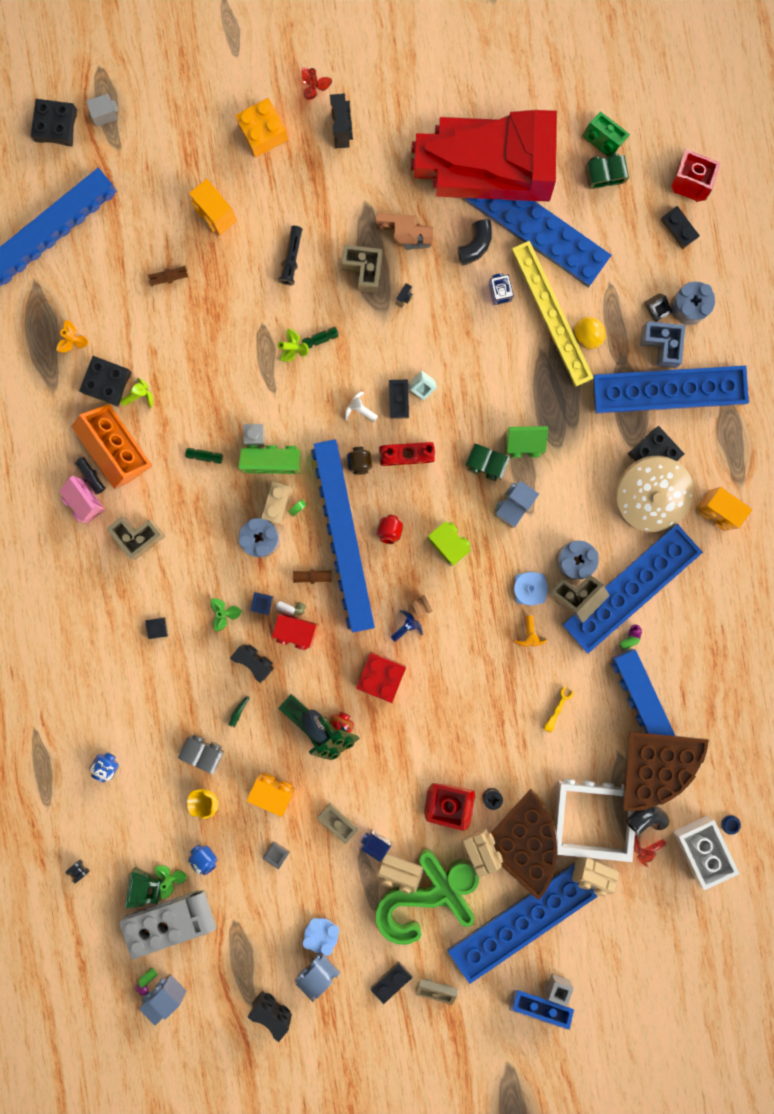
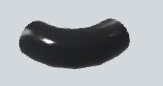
[458,219,492,266]
[625,806,670,835]

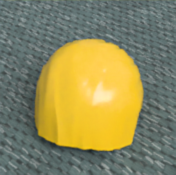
[574,317,606,350]
[187,789,219,819]

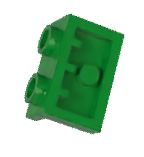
[582,111,630,157]

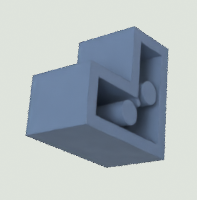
[640,321,686,368]
[494,481,539,528]
[139,975,187,1025]

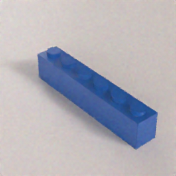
[611,648,676,736]

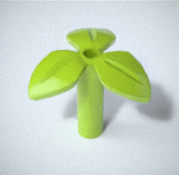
[278,329,309,362]
[120,377,153,408]

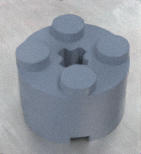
[671,281,715,325]
[239,518,280,558]
[556,541,599,580]
[295,953,340,1002]

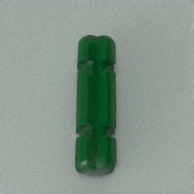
[302,327,339,348]
[185,448,223,464]

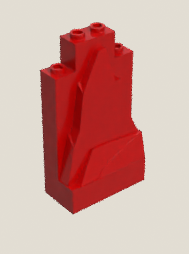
[411,110,557,202]

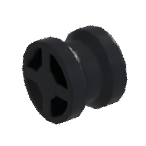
[482,788,503,810]
[65,859,90,884]

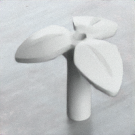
[345,391,377,422]

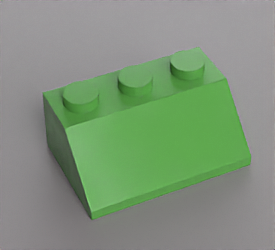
[239,445,301,474]

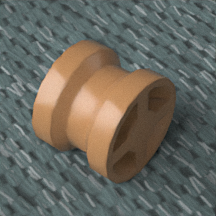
[411,595,433,618]

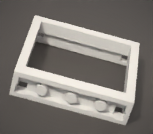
[554,779,636,862]

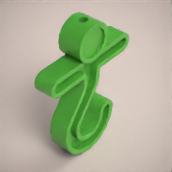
[376,849,479,945]

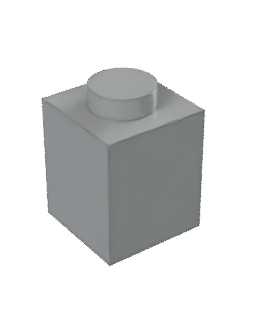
[86,94,119,126]
[243,424,266,447]
[545,974,574,1007]

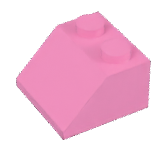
[59,476,105,523]

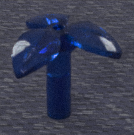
[391,610,423,642]

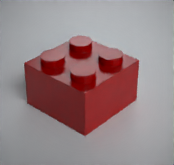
[272,614,319,650]
[356,652,407,703]

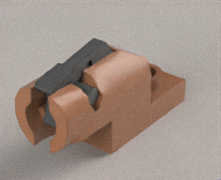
[376,213,433,250]

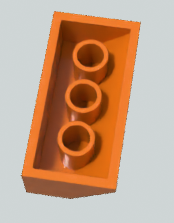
[71,404,152,489]

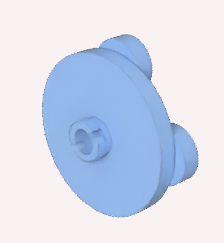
[514,572,548,605]
[303,918,339,956]

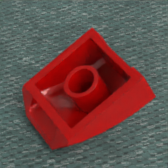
[671,149,721,202]
[424,783,476,831]

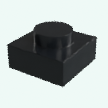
[396,283,413,307]
[145,617,169,639]

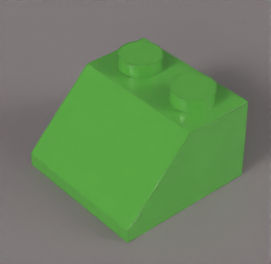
[505,426,548,458]

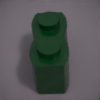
[585,153,629,189]
[465,443,510,482]

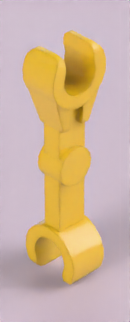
[543,687,574,733]

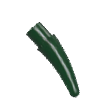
[228,696,249,728]

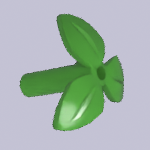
[211,598,242,631]
[155,865,187,899]

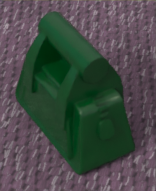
[125,867,162,908]

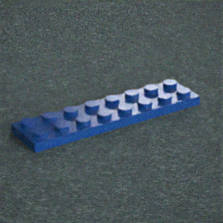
[466,198,612,288]
[593,365,749,414]
[561,524,703,654]
[447,862,598,984]

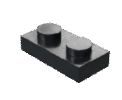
[660,206,700,249]
[389,379,409,419]
[371,962,412,1004]

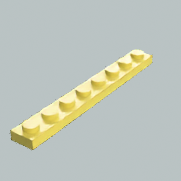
[512,241,593,387]

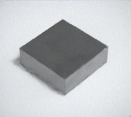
[263,841,290,869]

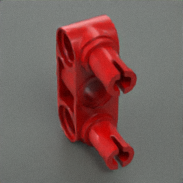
[379,442,436,466]

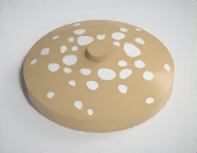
[615,456,694,532]

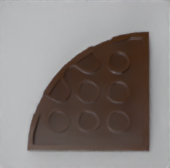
[622,731,709,811]
[491,788,558,901]

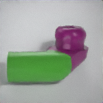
[619,624,642,651]
[135,967,158,996]

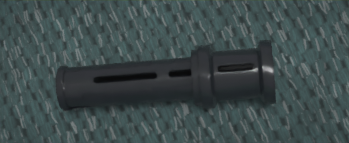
[278,225,303,286]

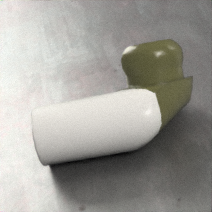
[276,601,306,616]

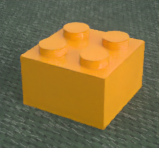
[235,97,288,157]
[189,179,237,235]
[696,487,753,531]
[246,772,296,818]

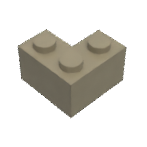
[342,245,382,294]
[107,517,165,560]
[550,575,609,623]

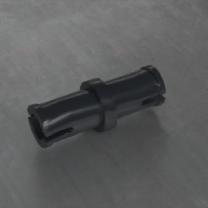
[74,457,106,495]

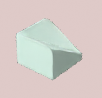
[409,370,437,400]

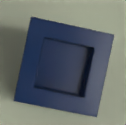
[250,592,274,615]

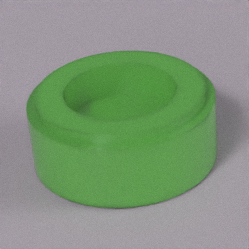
[288,499,306,516]

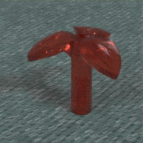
[301,67,332,100]
[634,835,666,867]

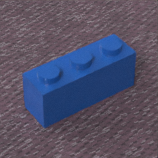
[509,990,574,1030]

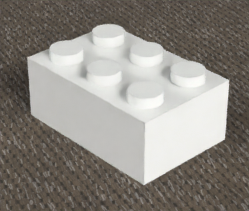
[673,815,739,890]

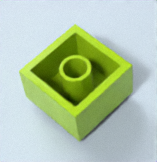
[427,521,471,567]

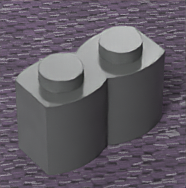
[178,734,224,774]

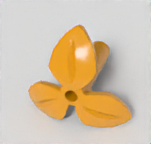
[56,320,89,353]
[513,615,547,647]

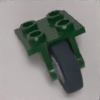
[302,709,360,760]

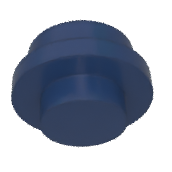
[721,815,741,835]

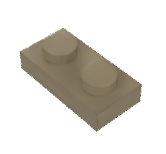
[317,803,359,844]
[415,979,458,1005]

